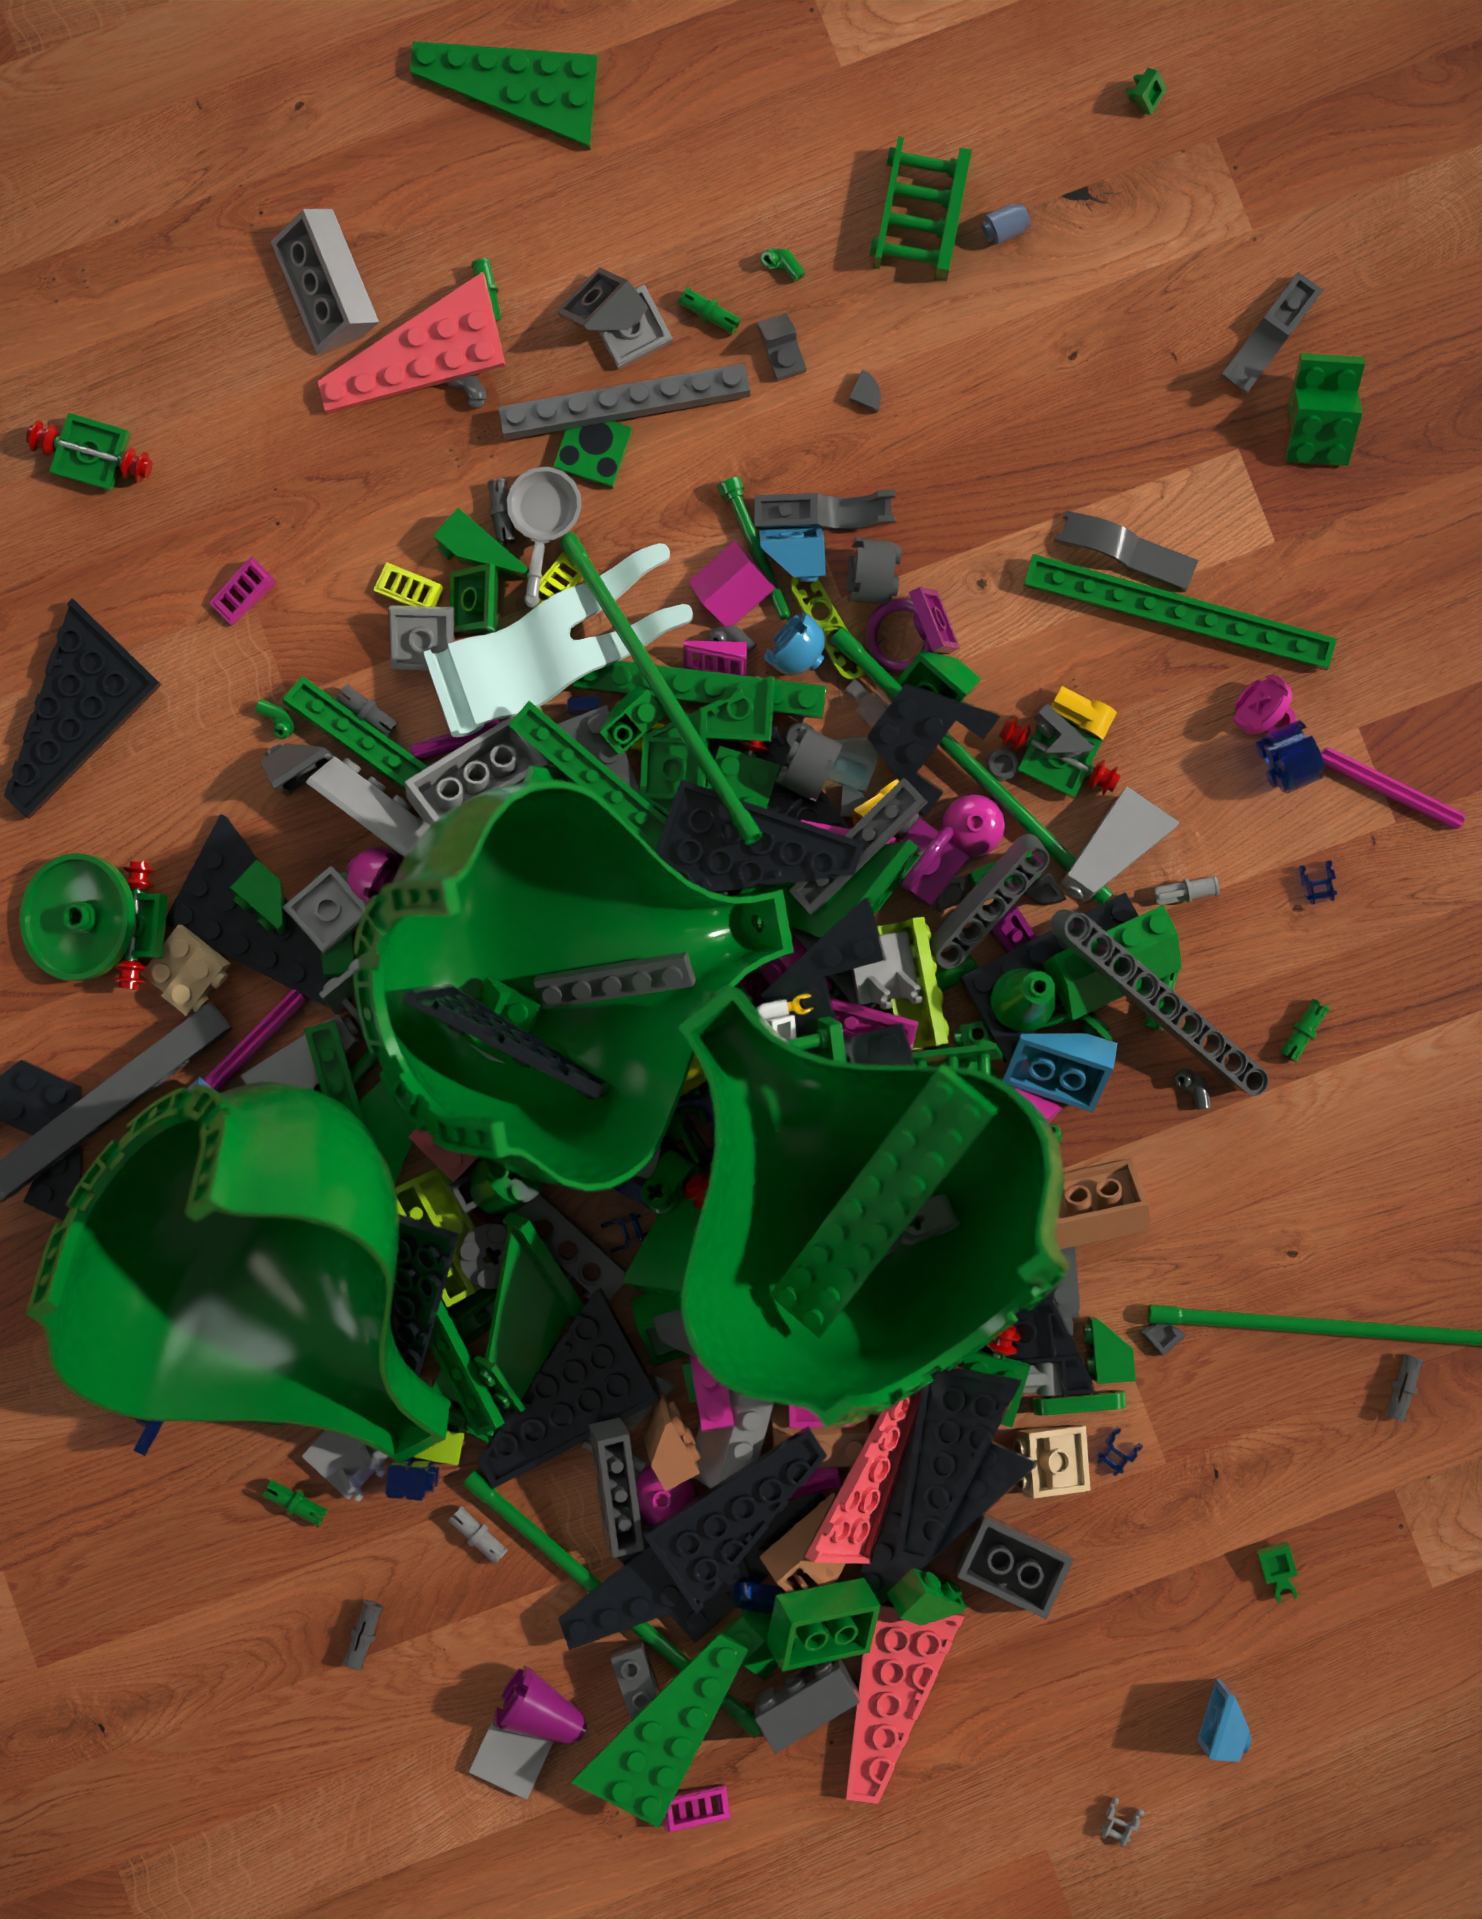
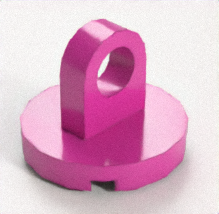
[1233,675,1296,736]

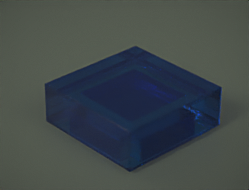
[567,696,601,715]

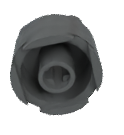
[846,537,902,605]
[775,726,842,802]
[459,1224,508,1289]

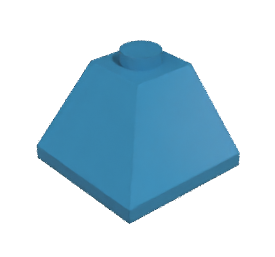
[759,527,826,582]
[1197,1679,1251,1762]

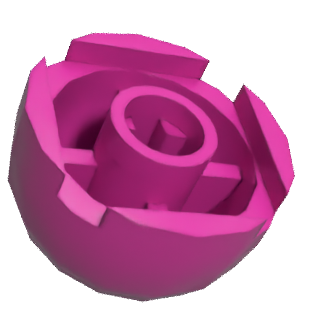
[941,794,1005,858]
[347,847,405,904]
[635,1465,695,1525]

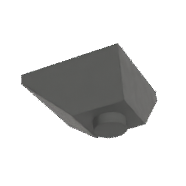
[556,267,649,330]
[260,743,336,796]

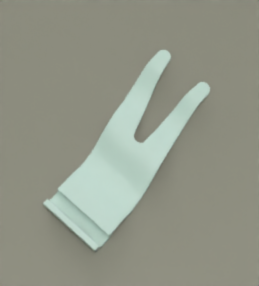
[423,543,693,737]

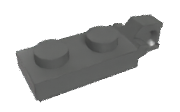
[1046,1246,1080,1335]

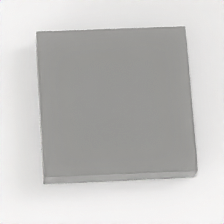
[597,284,673,370]
[389,606,455,671]
[283,866,367,955]
[469,1718,553,1799]

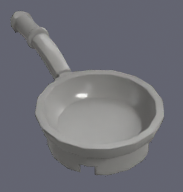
[507,467,582,607]

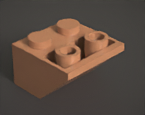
[643,1393,701,1491]

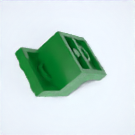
[1285,353,1365,466]

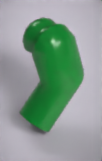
[255,699,294,739]

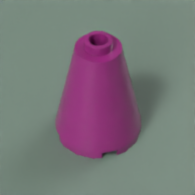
[493,1666,587,1745]

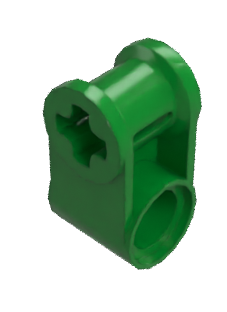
[641,1150,699,1215]

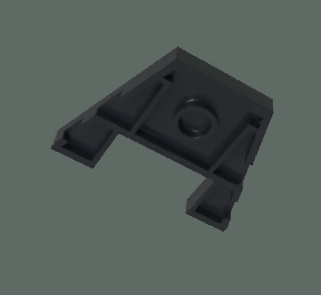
[867,683,1000,815]
[980,1297,1095,1395]

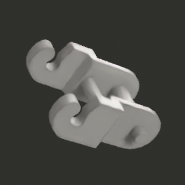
[1101,1797,1144,1847]

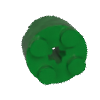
[468,1156,542,1216]

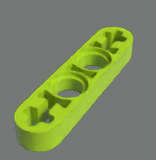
[791,577,864,682]

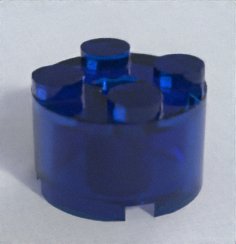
[1255,720,1325,794]

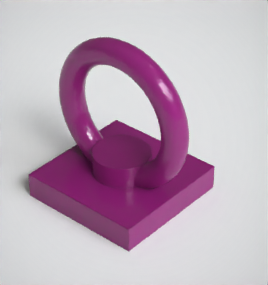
[865,587,960,674]
[900,817,970,907]

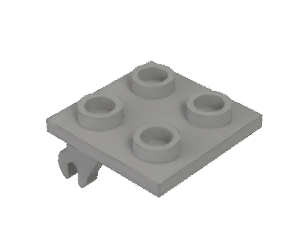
[851,931,922,1009]
[319,957,362,1027]
[301,1430,388,1502]

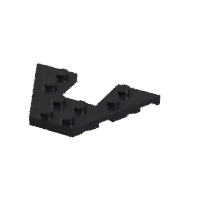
[762,897,916,1066]
[0,1060,84,1221]

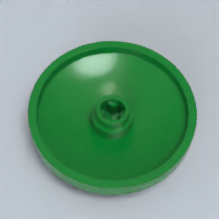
[20,853,135,981]

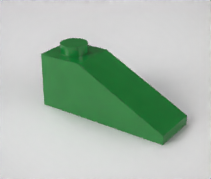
[433,508,530,580]

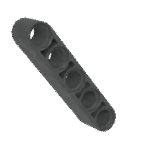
[929,834,1050,969]

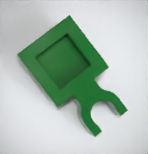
[1256,1541,1298,1603]

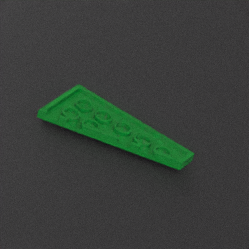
[410,41,598,150]
[571,1632,748,1828]

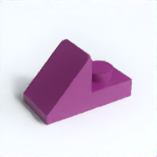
[989,904,1037,953]

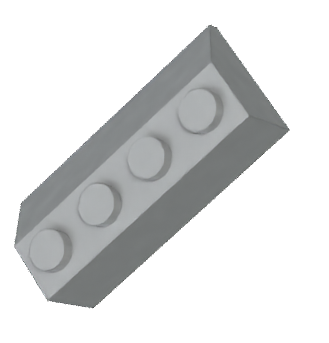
[271,209,379,354]
[405,717,548,826]
[306,756,431,857]
[694,1388,774,1488]

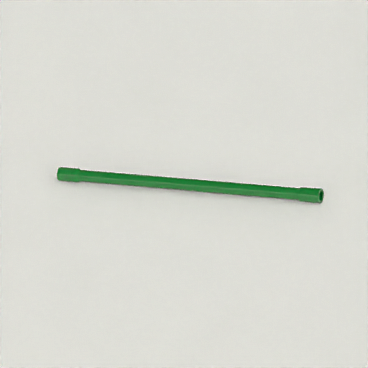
[559,532,762,845]
[830,627,1113,906]
[1148,1304,1482,1347]
[462,1469,762,1739]

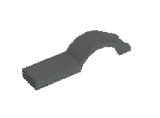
[1220,272,1323,395]
[754,490,896,530]
[1054,511,1198,592]

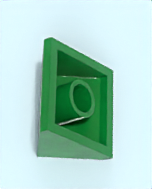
[449,563,500,635]

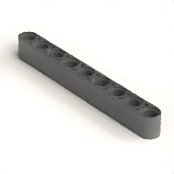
[1050,909,1269,1096]
[0,1002,232,1202]

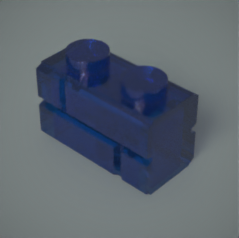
[385,1457,440,1501]

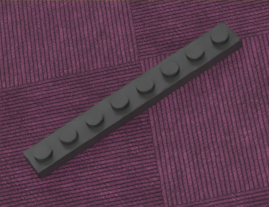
[498,363,750,440]

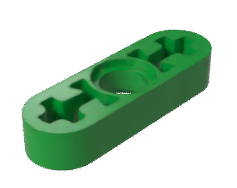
[1032,1390,1126,1416]

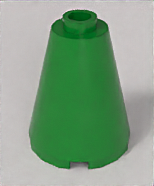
[991,968,1055,1032]

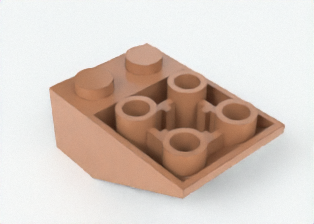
[760,1493,846,1593]

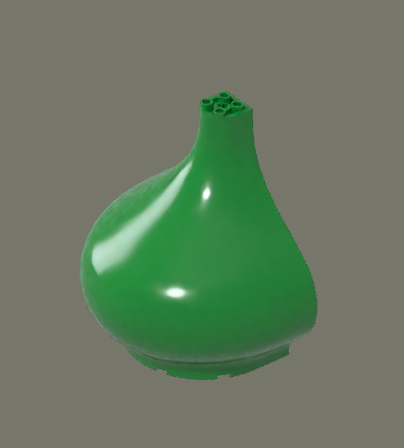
[353,781,794,1191]
[678,985,1070,1429]
[26,1082,451,1463]

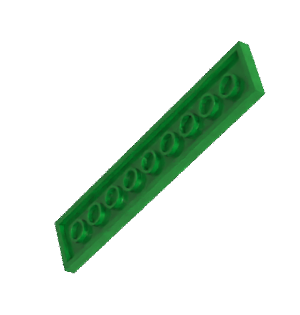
[769,1064,999,1338]

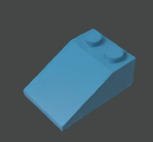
[1002,1033,1118,1113]

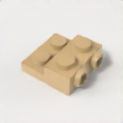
[141,925,231,1015]
[1012,1425,1091,1499]

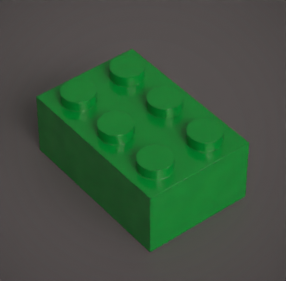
[766,1578,881,1671]

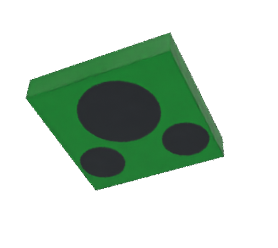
[553,421,633,489]

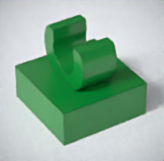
[1125,68,1167,116]

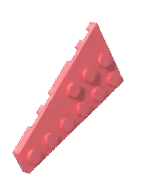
[318,272,506,414]
[805,1389,921,1564]
[846,1604,965,1804]

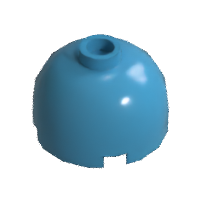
[764,611,825,675]

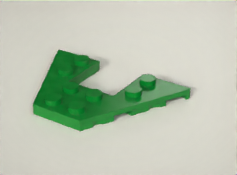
[640,676,775,816]

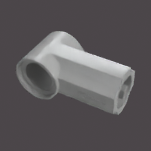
[1023,1361,1065,1396]

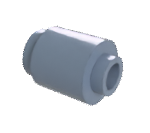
[981,203,1030,245]

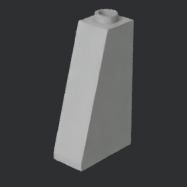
[1060,786,1179,902]
[241,1014,360,1091]

